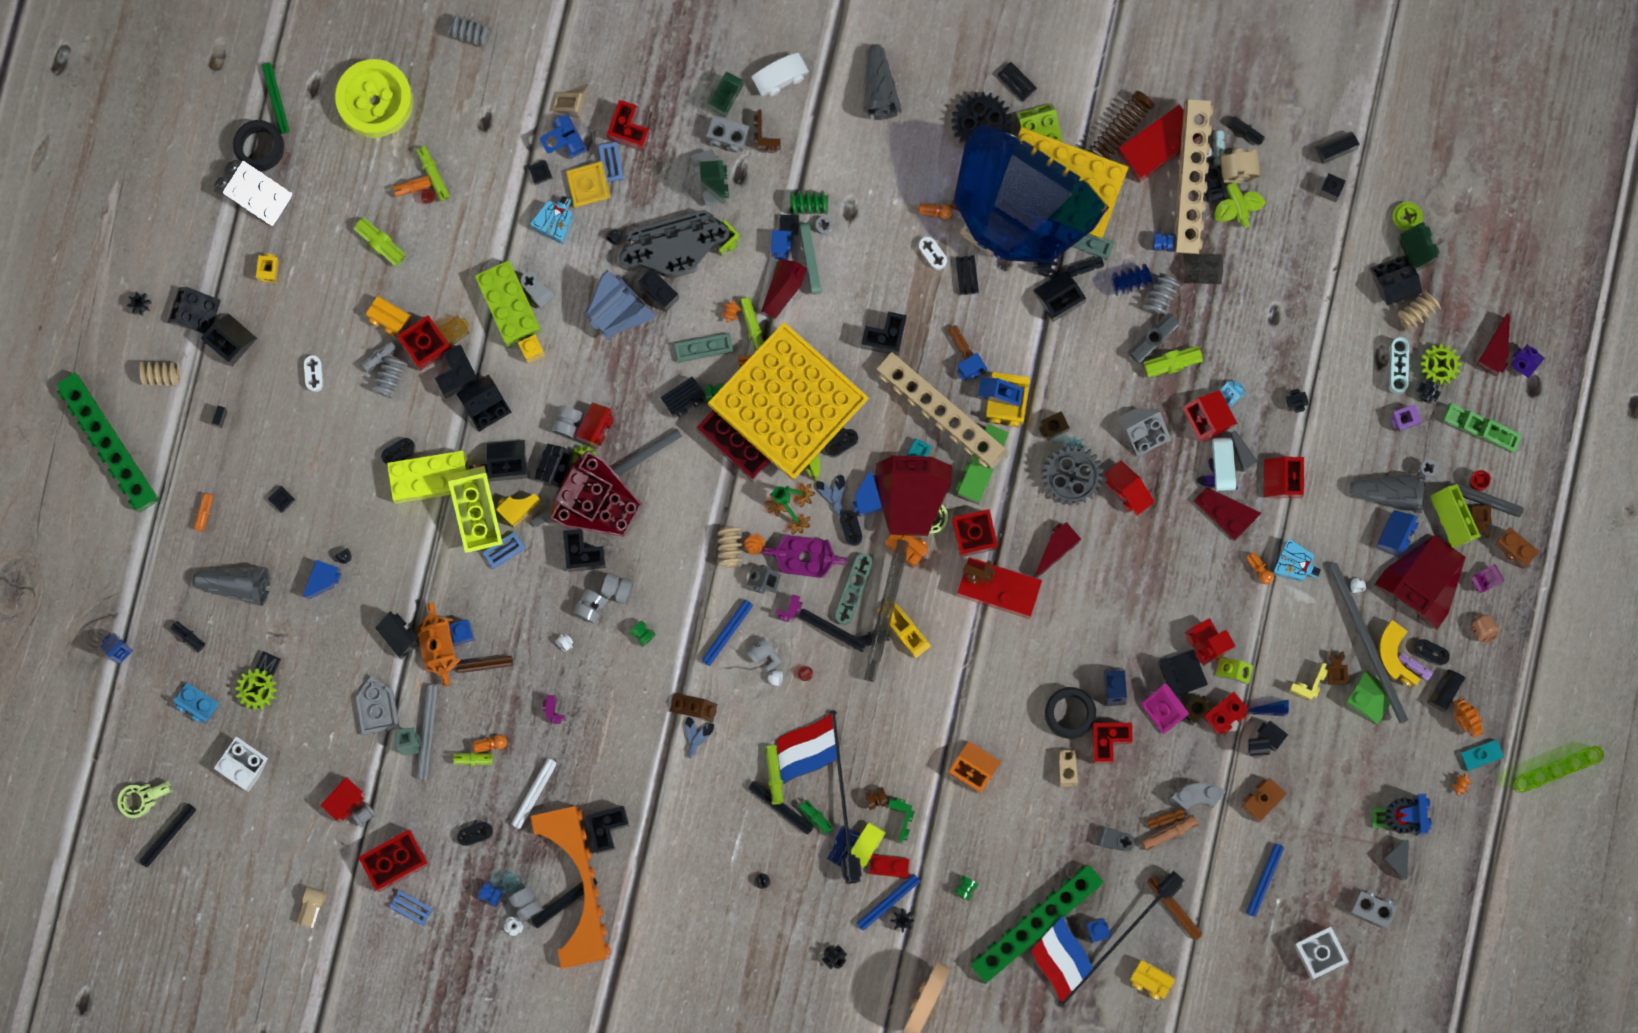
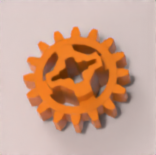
[1452,697,1483,738]

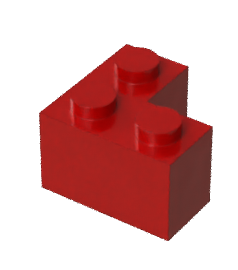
[607,99,650,151]
[1103,460,1155,516]
[1184,618,1236,666]
[1092,723,1133,764]

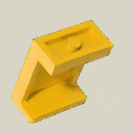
[985,372,1030,427]

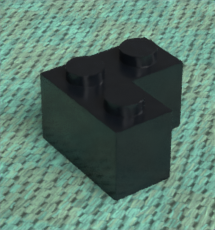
[861,311,907,356]
[435,344,478,399]
[563,529,606,572]
[586,806,630,854]

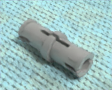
[361,340,398,373]

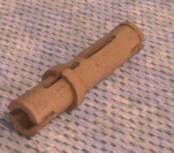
[1141,814,1199,851]

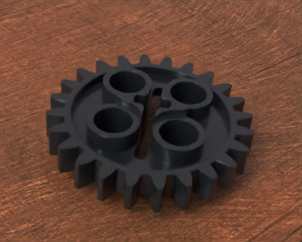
[951,91,1013,153]

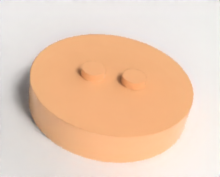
[903,961,952,1033]

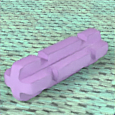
[1398,653,1433,681]

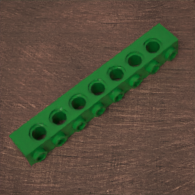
[56,372,160,513]
[970,865,1105,984]

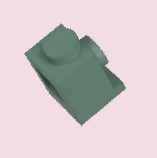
[395,727,421,756]

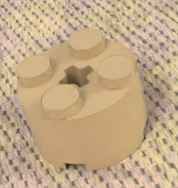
[1220,149,1261,184]

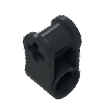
[1205,165,1227,204]

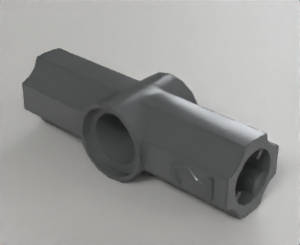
[1128,313,1180,364]

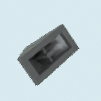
[1382,840,1409,880]

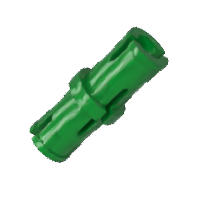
[799,800,834,836]

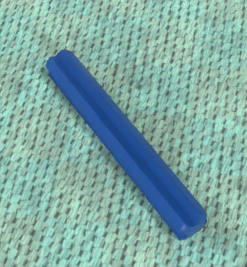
[702,600,753,666]
[1246,843,1284,917]
[857,874,920,931]

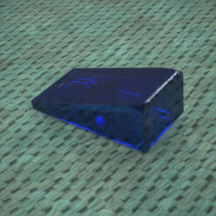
[1248,699,1289,716]

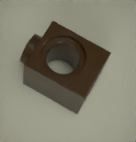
[1039,411,1070,441]
[1184,694,1211,726]

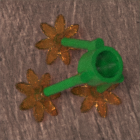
[765,483,815,534]

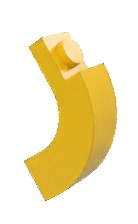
[1378,620,1421,687]

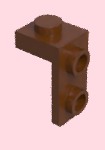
[754,109,781,153]
[670,693,718,722]

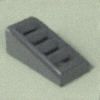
[1230,430,1257,472]

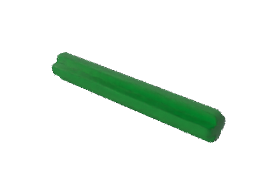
[262,62,290,134]

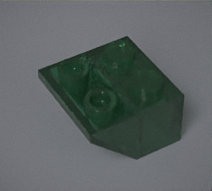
[699,160,729,204]
[1398,222,1440,271]

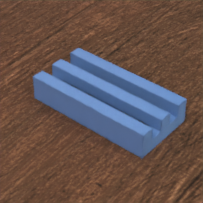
[599,142,624,183]
[482,531,525,569]
[389,890,433,926]

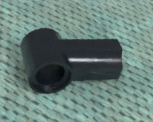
[1248,738,1270,758]

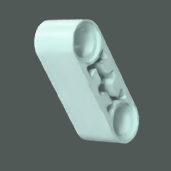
[1389,337,1409,395]
[1212,437,1236,491]

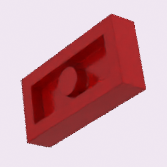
[869,855,910,879]

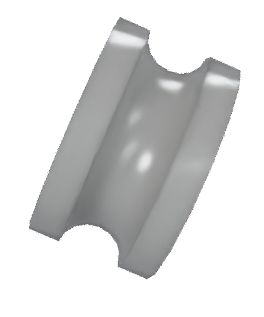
[816,216,832,235]

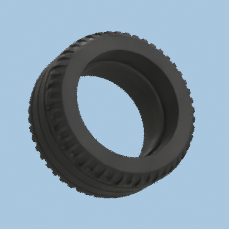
[233,120,284,172]
[1045,687,1096,739]

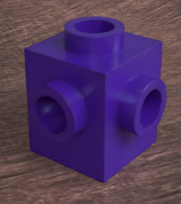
[1510,344,1545,379]

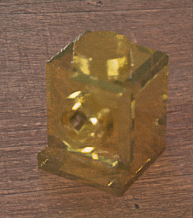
[439,316,470,346]

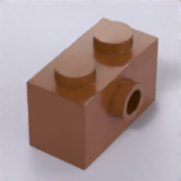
[1494,527,1540,569]
[1242,778,1287,823]

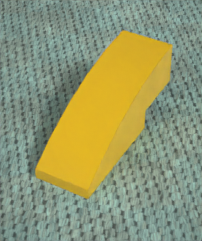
[877,599,931,658]

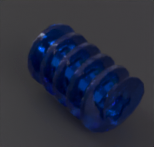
[1111,263,1153,296]

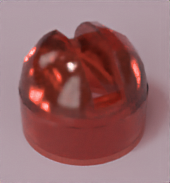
[421,189,435,204]
[798,666,813,682]

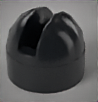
[605,229,622,245]
[335,548,352,564]
[755,873,770,889]

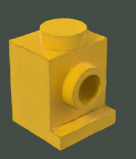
[256,253,280,283]

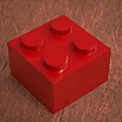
[397,315,451,371]
[952,509,998,558]

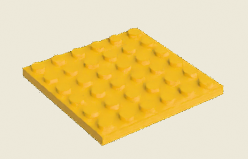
[708,322,869,481]

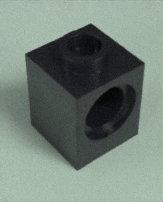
[1319,173,1346,202]
[1257,721,1289,751]

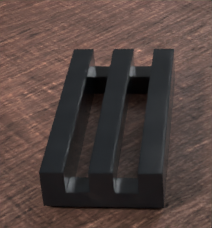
[997,62,1037,102]
[956,255,979,295]

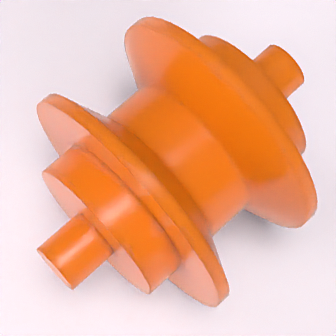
[720,300,741,323]
[744,533,765,555]
[1451,773,1473,796]

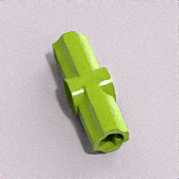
[354,217,407,267]
[1143,346,1203,378]

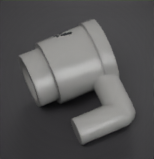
[746,637,781,673]

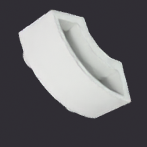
[752,52,809,96]

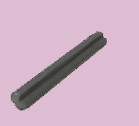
[1451,482,1524,517]

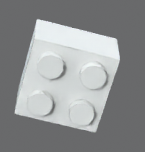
[1294,927,1349,980]

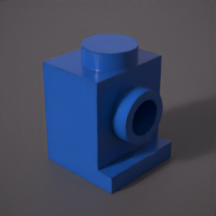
[771,230,791,260]
[956,353,987,381]
[1086,919,1111,944]

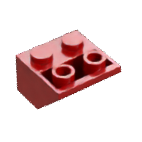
[1182,390,1238,442]
[575,402,615,449]
[1263,457,1304,499]

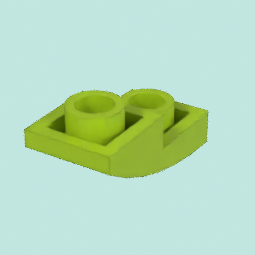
[805,454,820,481]

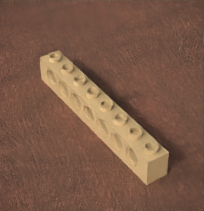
[1173,99,1213,254]
[877,352,1007,469]

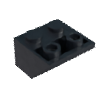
[1370,256,1422,305]
[1033,271,1086,322]
[201,314,257,367]
[456,374,512,432]
[487,440,528,482]
[375,611,419,660]

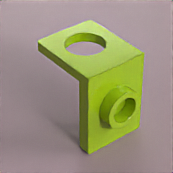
[719,219,741,256]
[1215,657,1253,684]

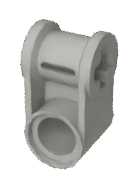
[521,273,555,309]

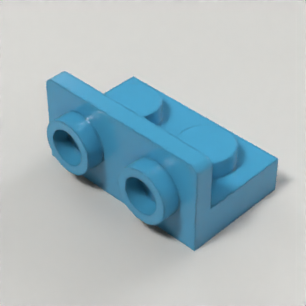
[172,683,219,723]

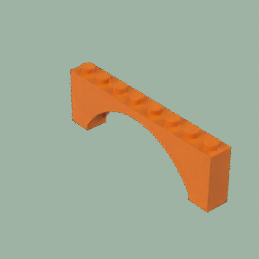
[531,806,611,969]

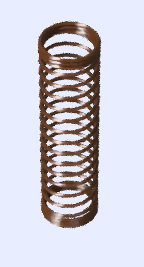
[1086,91,1154,159]

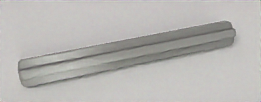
[417,684,438,780]

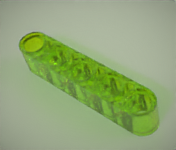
[1512,746,1604,794]

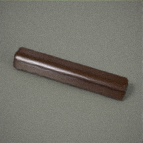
[456,656,513,673]

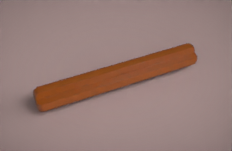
[1147,876,1203,940]

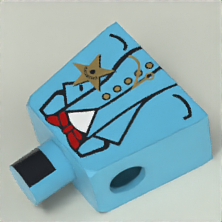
[530,196,573,245]
[1273,539,1322,582]

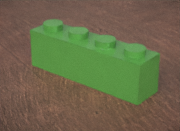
[956,424,1009,505]

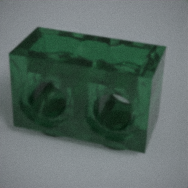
[708,71,744,118]

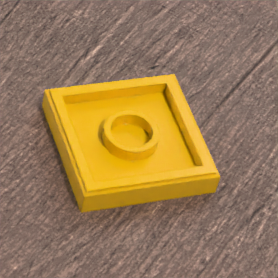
[566,161,611,208]

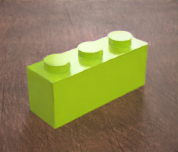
[1430,484,1481,548]

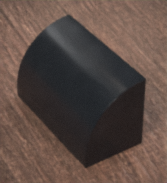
[1315,131,1360,164]
[1427,669,1466,712]

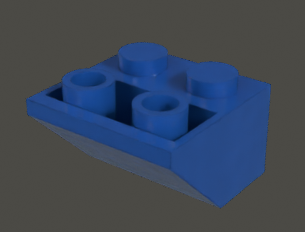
[1376,510,1419,557]

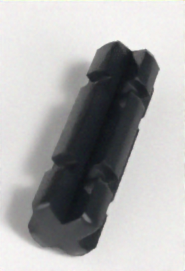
[1067,257,1104,277]

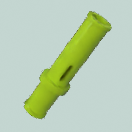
[416,146,451,202]
[739,297,764,352]
[764,745,784,804]

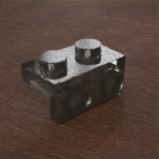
[1184,254,1223,284]

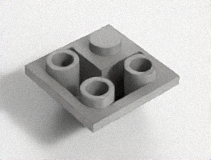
[1118,409,1171,457]

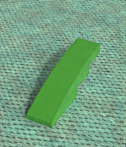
[1441,403,1522,453]

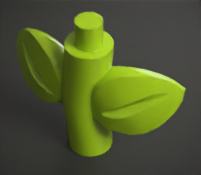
[1215,183,1266,228]

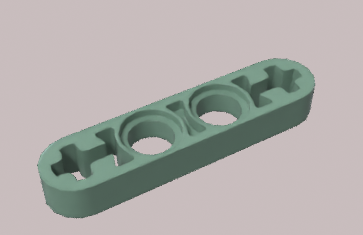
[800,222,822,295]
[835,553,872,625]

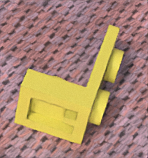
[1289,663,1328,701]

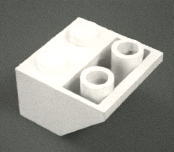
[214,737,268,792]

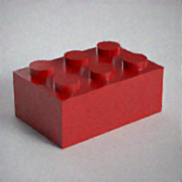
[358,829,430,893]

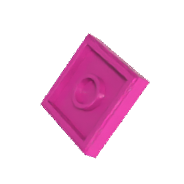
[1140,683,1189,734]

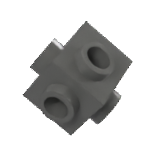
[747,565,781,594]

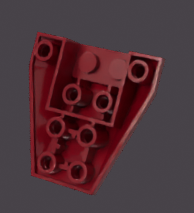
[549,451,642,537]
[874,456,952,536]
[1374,535,1466,630]

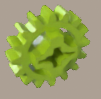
[1419,344,1462,386]
[235,668,278,710]

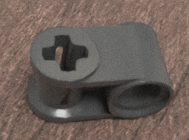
[1096,826,1134,852]

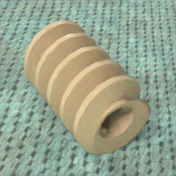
[1398,292,1441,333]
[139,361,181,386]
[718,527,742,568]

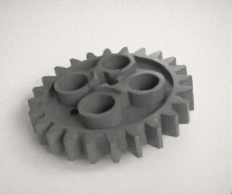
[1042,444,1104,506]

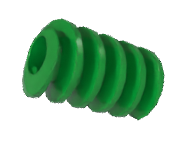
[790,190,828,215]

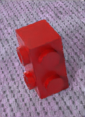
[1203,691,1249,735]
[320,777,365,822]

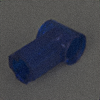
[827,825,860,867]

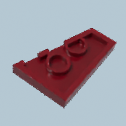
[1193,487,1261,541]

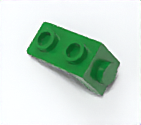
[888,797,915,844]

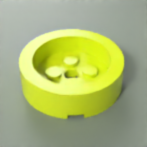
[335,59,413,138]

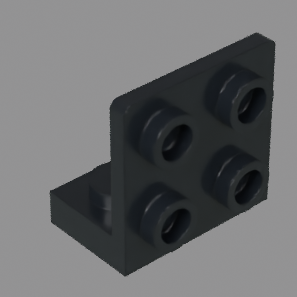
[167,287,221,334]
[1158,649,1208,697]

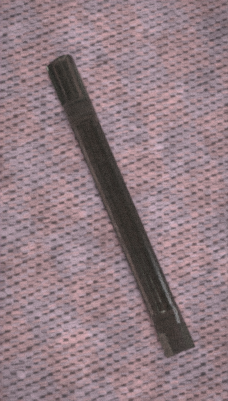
[864,539,909,683]

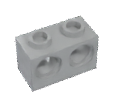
[706,116,750,153]
[1350,890,1397,930]

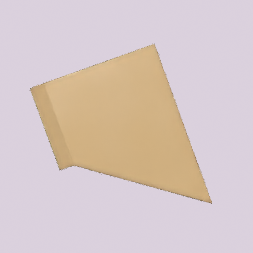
[551,84,589,119]

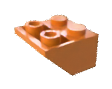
[948,741,1001,794]

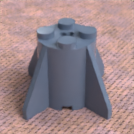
[583,270,656,340]

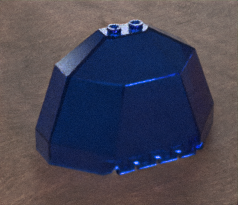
[954,124,1109,263]

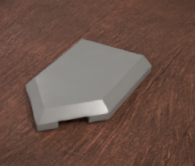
[355,675,400,735]

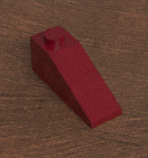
[761,259,807,319]
[1476,313,1510,376]
[1035,522,1081,578]

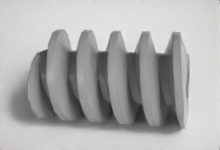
[448,14,490,47]
[1143,272,1180,315]
[372,356,408,399]

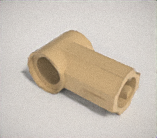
[297,887,327,928]

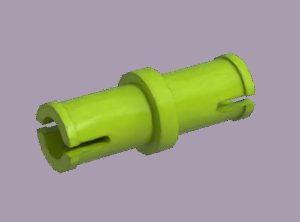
[454,751,493,767]

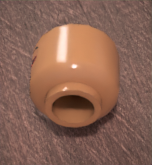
[1470,614,1499,643]

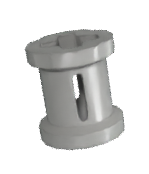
[1418,459,1438,479]
[351,802,377,828]

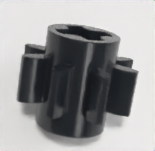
[127,292,152,316]
[1416,380,1441,404]
[1286,388,1309,413]
[890,908,915,933]
[822,945,847,970]

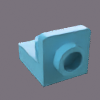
[1220,380,1246,408]

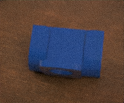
[540,114,587,159]

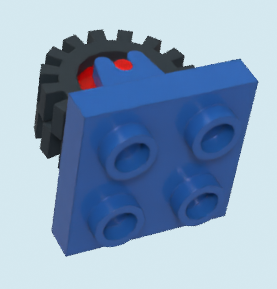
[1385,794,1432,836]

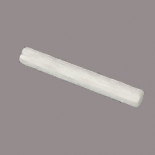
[511,758,556,829]

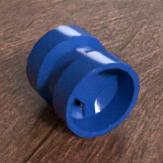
[1153,232,1174,252]
[477,881,504,907]

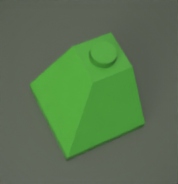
[1345,671,1398,725]

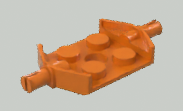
[416,602,461,687]

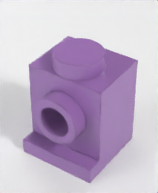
[1390,404,1422,432]

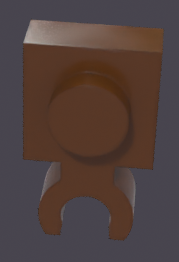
[1471,506,1492,539]
[1327,651,1348,685]

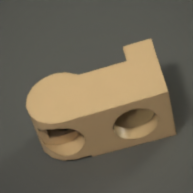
[1059,750,1078,787]

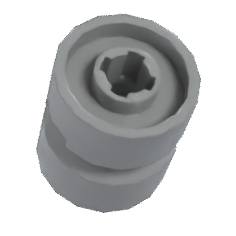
[551,405,583,439]
[600,573,634,605]
[573,589,608,624]
[508,886,543,922]

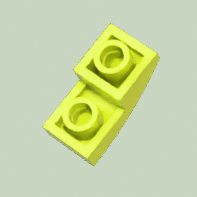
[851,822,886,867]

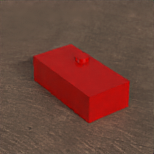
[1117,104,1201,183]
[957,557,1042,619]

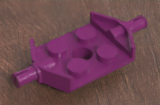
[763,534,848,578]

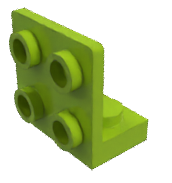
[1016,103,1063,142]

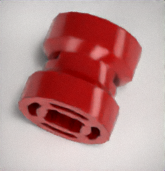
[1469,470,1491,491]

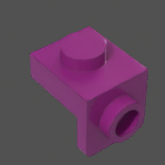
[1471,564,1505,593]
[775,594,803,622]
[542,695,566,724]

